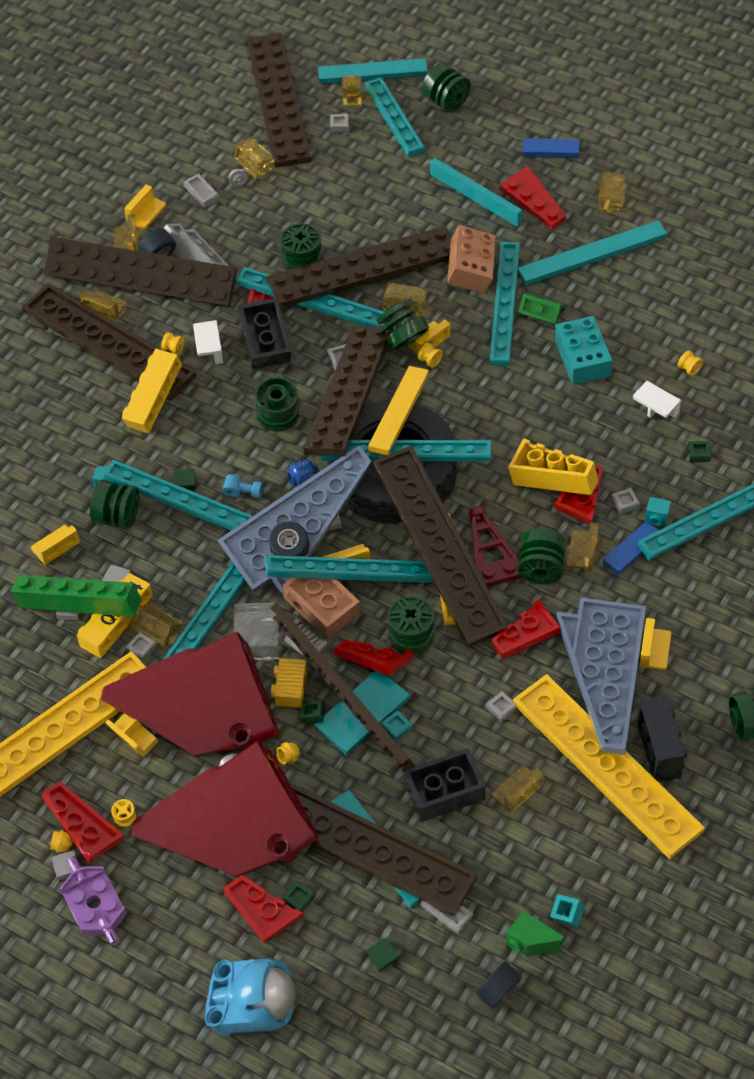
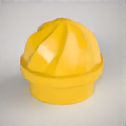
[276,742,300,765]
[50,830,73,853]

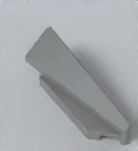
[164,223,229,266]

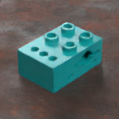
[555,316,612,385]

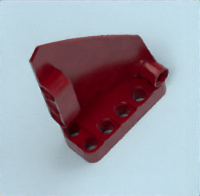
[100,631,280,757]
[131,740,319,877]

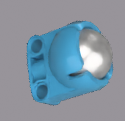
[205,957,296,1037]

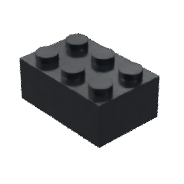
[238,298,291,369]
[637,696,687,782]
[403,748,486,822]

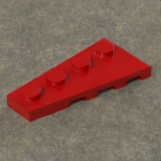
[500,166,566,230]

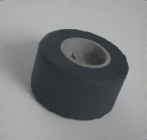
[138,228,176,256]
[269,521,310,557]
[476,961,522,1009]

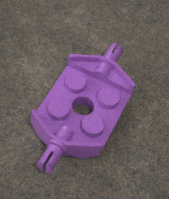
[60,856,126,946]

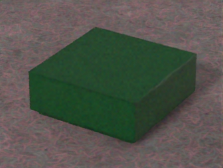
[688,441,711,463]
[174,468,196,490]
[299,700,326,725]
[282,881,316,913]
[366,938,400,972]

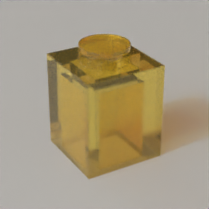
[342,75,362,105]

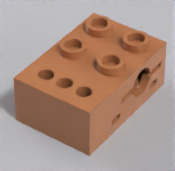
[448,225,495,293]
[283,578,360,640]

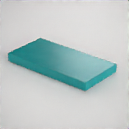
[314,671,410,756]

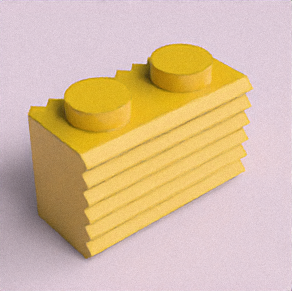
[271,658,307,708]

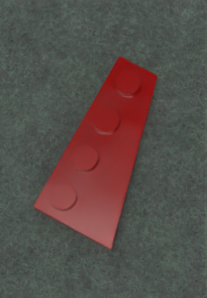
[42,781,124,863]

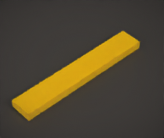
[368,366,429,455]

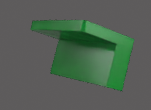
[518,293,566,324]

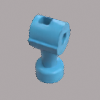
[222,474,263,498]

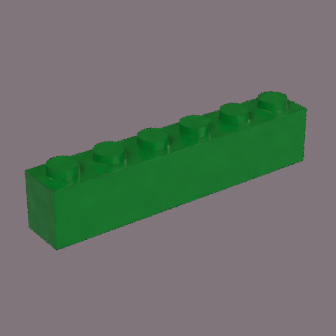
[10,575,142,617]

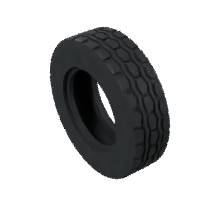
[327,400,457,523]

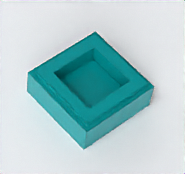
[380,710,412,741]

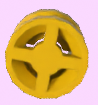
[161,332,185,355]
[418,343,443,368]
[677,350,703,376]
[111,799,137,828]

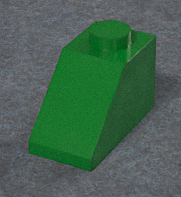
[506,911,564,956]

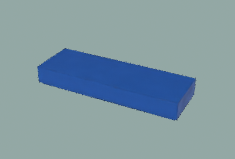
[523,138,579,158]
[602,521,659,575]

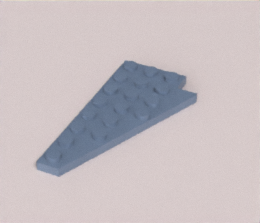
[218,446,372,595]
[556,597,646,755]

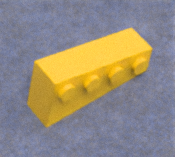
[508,438,598,495]

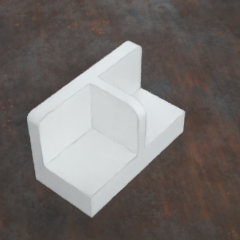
[193,320,223,364]
[633,381,681,418]

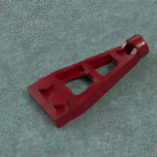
[468,506,522,587]

